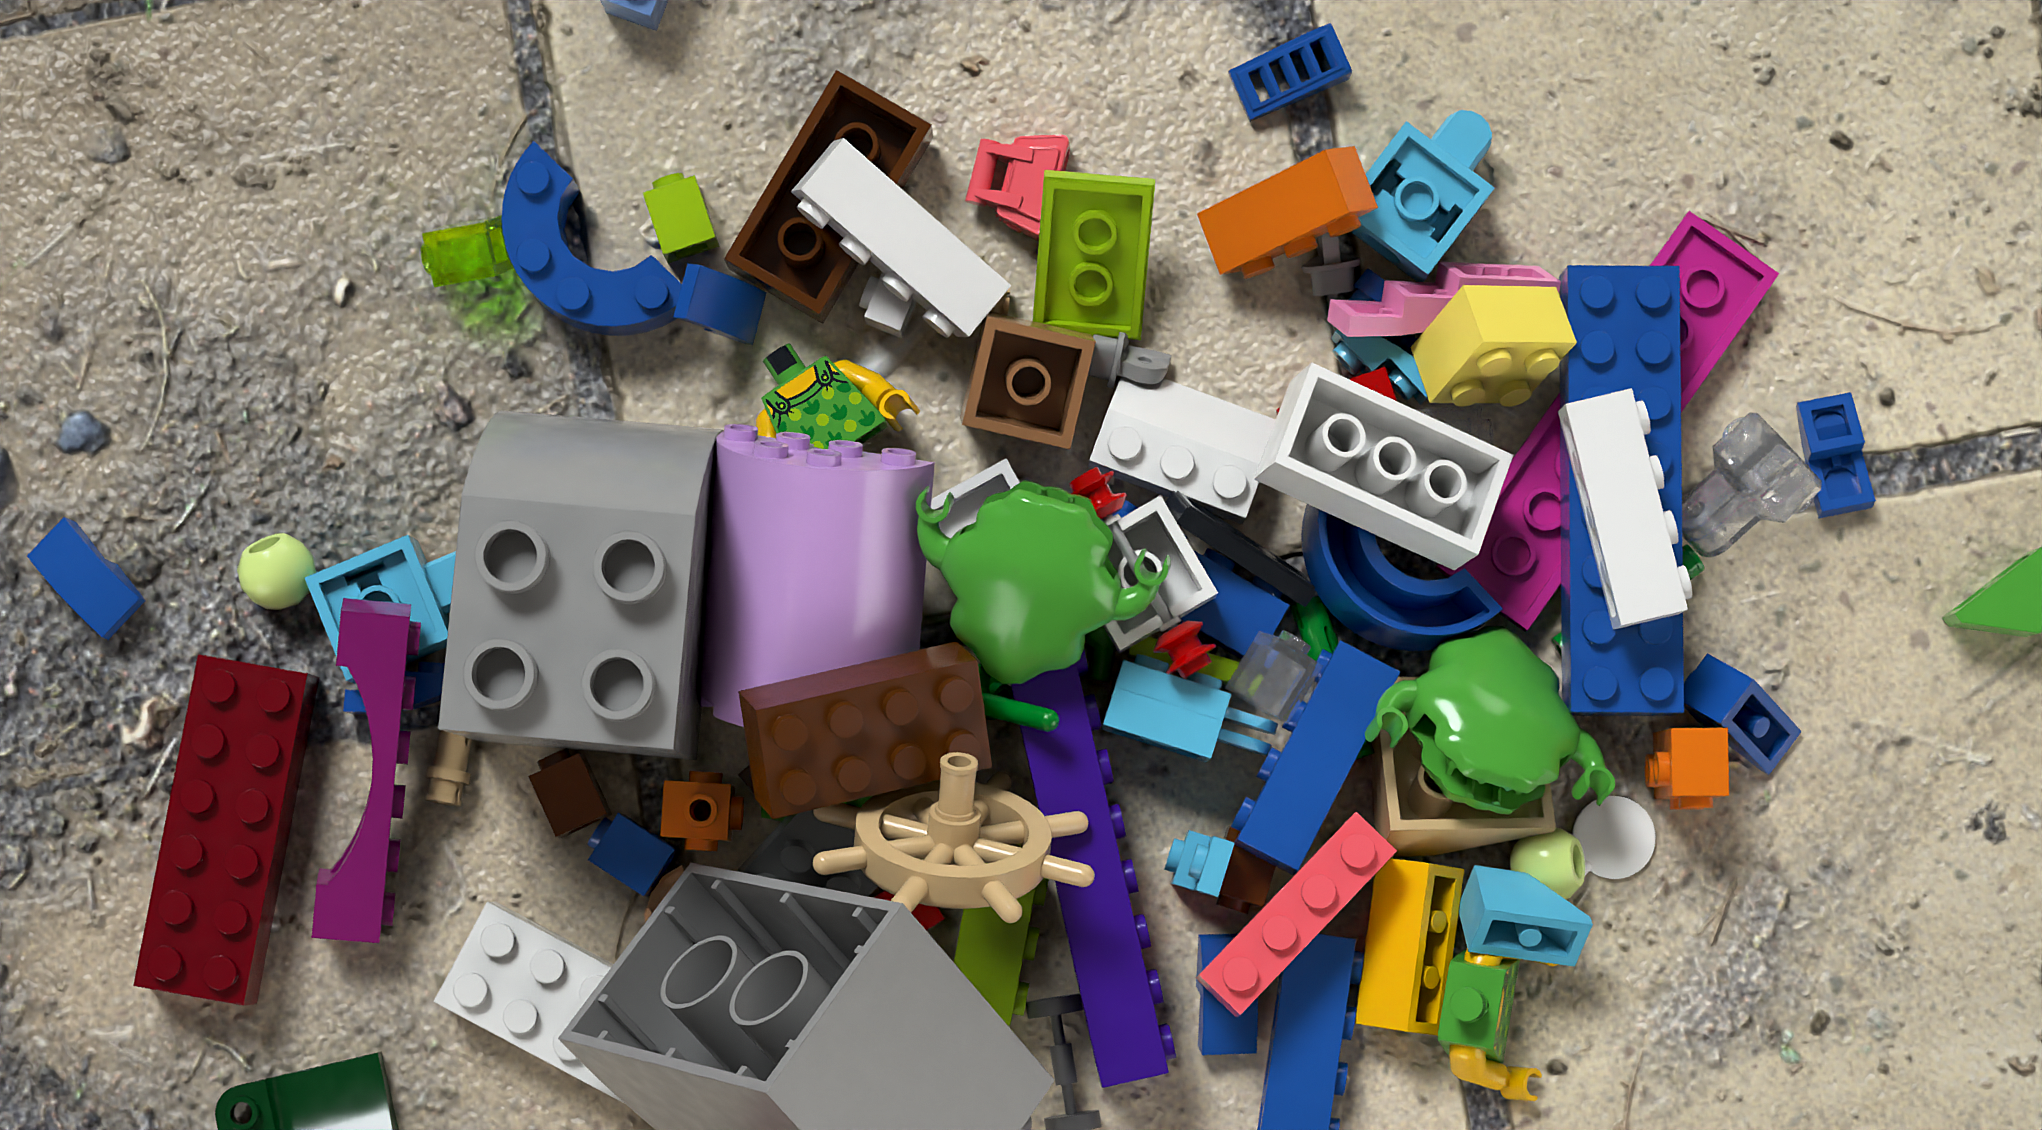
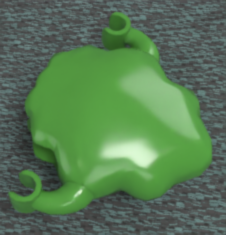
[916,480,1171,684]
[1365,626,1615,815]

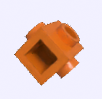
[660,771,744,851]

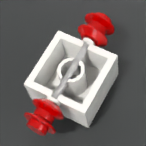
[1069,467,1218,679]

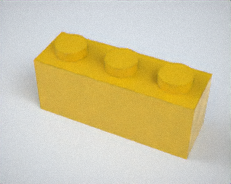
[1355,858,1464,1036]

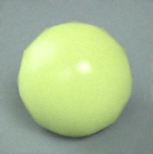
[237,533,316,610]
[1510,827,1585,899]

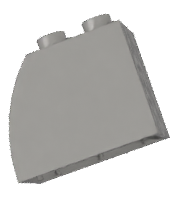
[438,410,724,760]
[558,863,1055,1130]

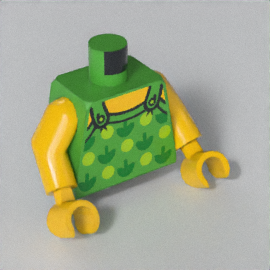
[756,343,920,449]
[1438,948,1558,1101]

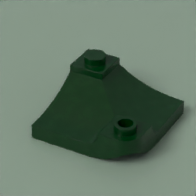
[215,1051,399,1130]

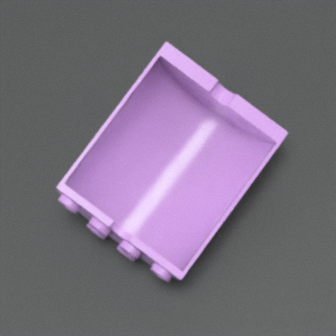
[698,424,935,727]

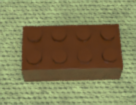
[724,70,933,324]
[738,642,992,819]

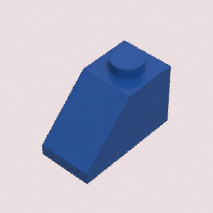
[1684,653,1802,775]

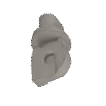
[1302,232,1360,296]
[1088,332,1172,389]

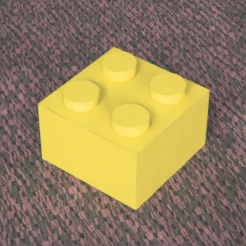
[1410,285,1577,407]

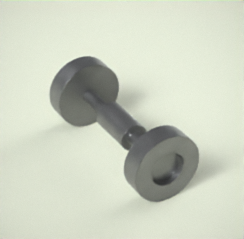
[1026,993,1102,1130]

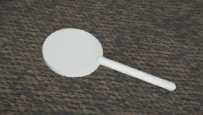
[1572,796,1656,879]

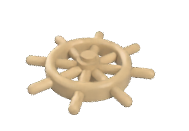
[813,752,1095,923]

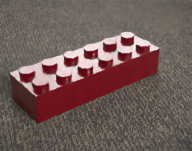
[133,654,320,1006]

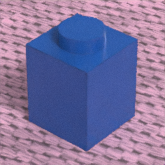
[587,813,679,897]

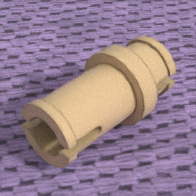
[425,730,472,807]

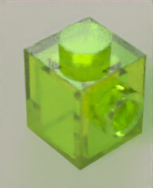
[421,215,514,287]

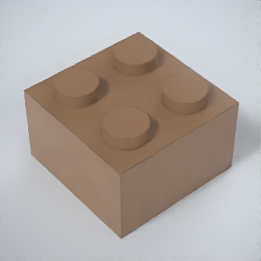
[960,312,1096,449]

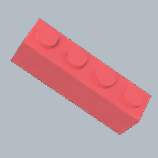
[1196,812,1397,1017]

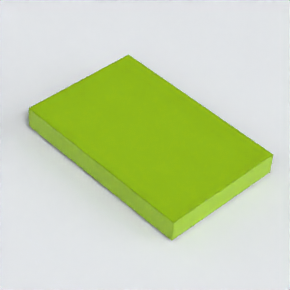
[1033,170,1155,340]

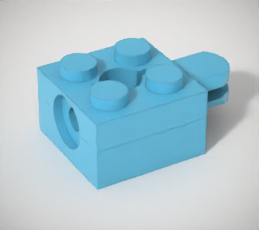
[1351,110,1495,282]
[305,535,456,684]
[1101,654,1278,763]

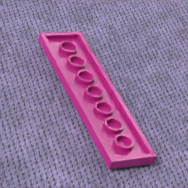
[1435,211,1779,632]

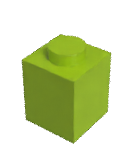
[643,173,720,264]

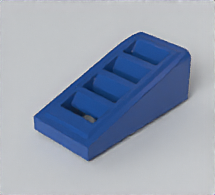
[1228,23,1352,122]

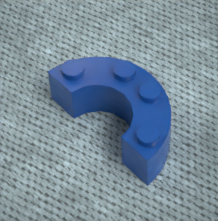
[502,141,682,336]
[1301,504,1503,651]

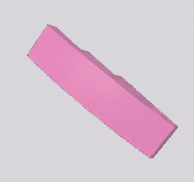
[1327,261,1561,337]

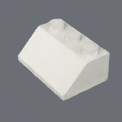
[1088,376,1276,524]

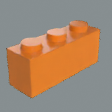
[1197,146,1378,279]

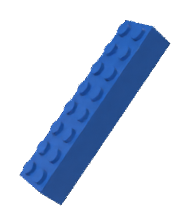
[1559,265,1684,716]

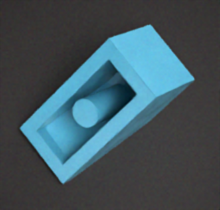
[1459,865,1593,967]

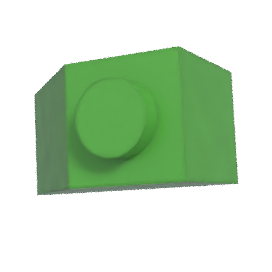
[1942,547,2042,637]

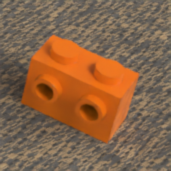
[1644,728,1729,810]

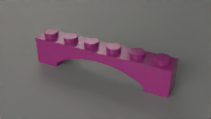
[311,598,421,943]

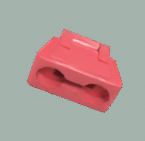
[965,134,1070,242]

